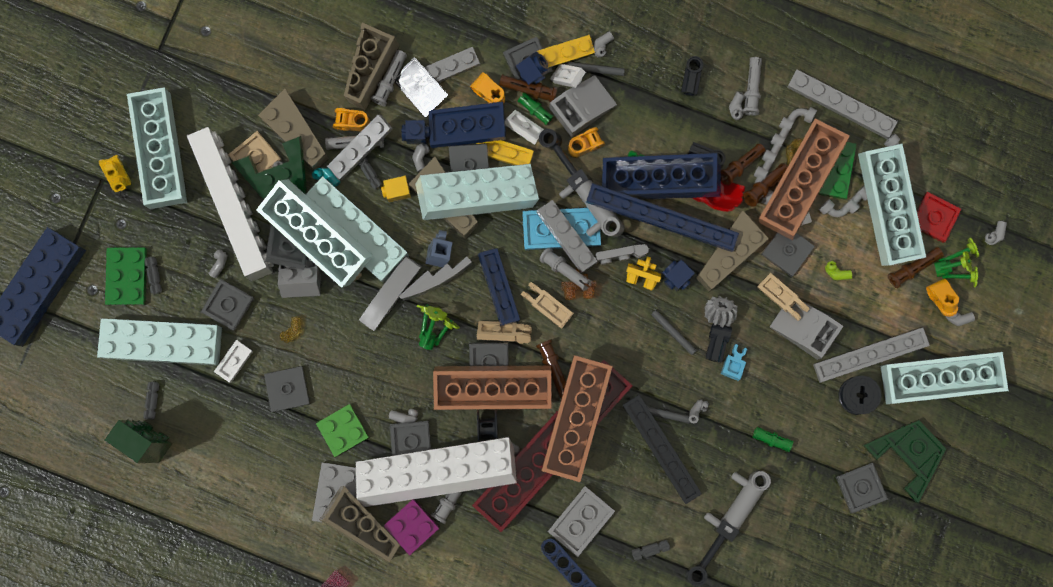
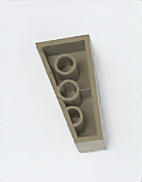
[344,23,399,110]
[258,89,329,170]
[409,157,478,239]

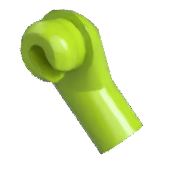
[825,261,852,280]

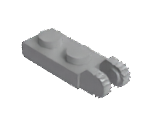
[594,244,649,265]

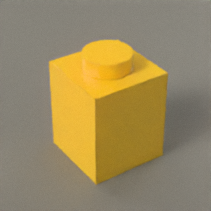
[381,176,411,202]

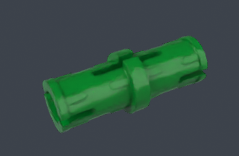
[517,93,554,125]
[752,427,794,452]

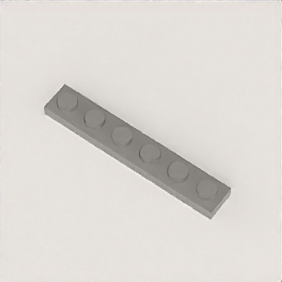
[787,70,898,139]
[813,328,930,383]

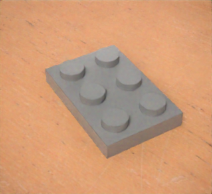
[312,462,356,522]
[548,486,615,557]

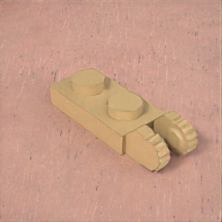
[757,273,810,321]
[521,282,574,329]
[477,321,532,344]

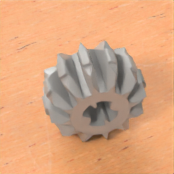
[704,296,737,328]

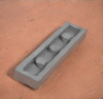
[327,114,393,180]
[536,200,598,273]

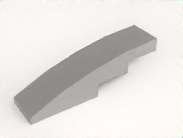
[359,256,422,331]
[399,256,473,301]

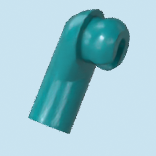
[312,168,341,187]

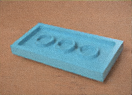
[523,208,601,250]

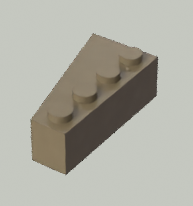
[696,211,769,292]
[320,486,400,562]

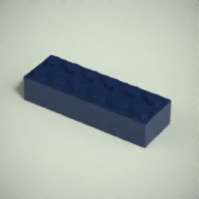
[602,153,721,199]
[0,227,86,347]

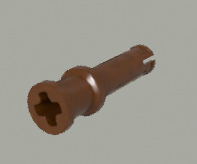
[499,74,557,103]
[721,144,766,185]
[743,163,788,207]
[888,247,944,289]
[536,339,566,398]

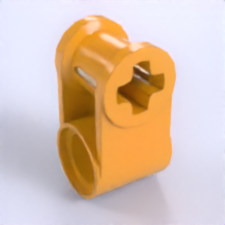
[470,72,505,104]
[333,108,371,132]
[568,127,605,158]
[926,279,959,317]

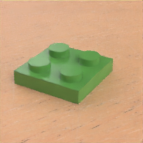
[316,404,369,457]

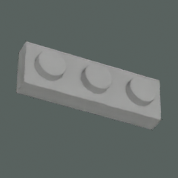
[424,47,480,83]

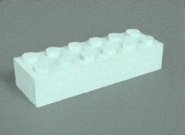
[127,87,187,209]
[858,144,926,266]
[415,164,539,220]
[306,176,409,284]
[257,179,373,288]
[97,319,222,365]
[881,352,1008,404]

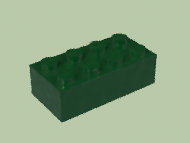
[104,419,173,463]

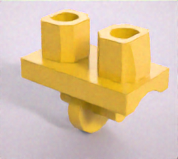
[99,155,131,192]
[626,256,661,290]

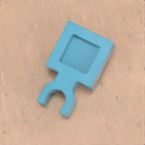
[721,344,747,381]

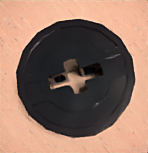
[838,376,882,415]
[477,409,498,442]

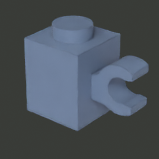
[425,230,452,268]

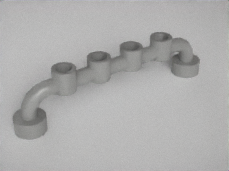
[754,107,817,205]
[818,134,900,218]

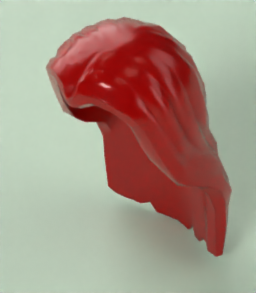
[692,182,745,212]

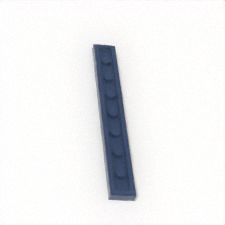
[586,183,739,252]

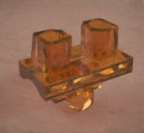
[561,269,596,300]

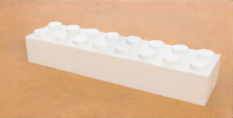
[187,127,274,281]
[356,437,517,507]

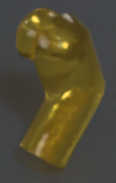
[786,138,803,165]
[280,317,301,343]

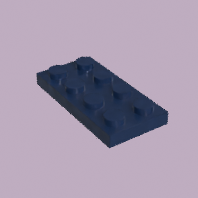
[428,102,506,148]

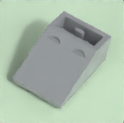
[549,75,617,138]
[278,256,321,298]
[769,302,843,360]

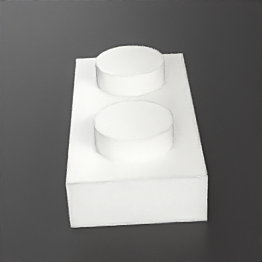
[550,64,586,88]
[505,110,544,145]
[214,340,253,383]

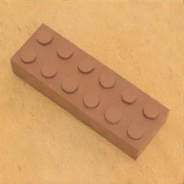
[759,119,850,240]
[541,355,613,482]
[433,365,551,410]

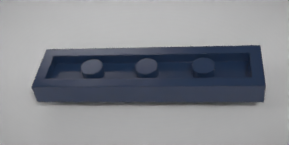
[478,248,520,326]

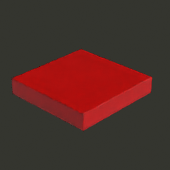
[917,192,961,243]

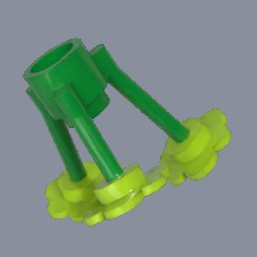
[934,238,980,288]
[417,304,460,350]

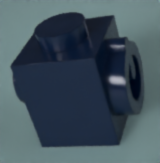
[516,51,549,85]
[401,120,429,144]
[662,260,695,291]

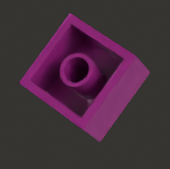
[384,499,440,555]

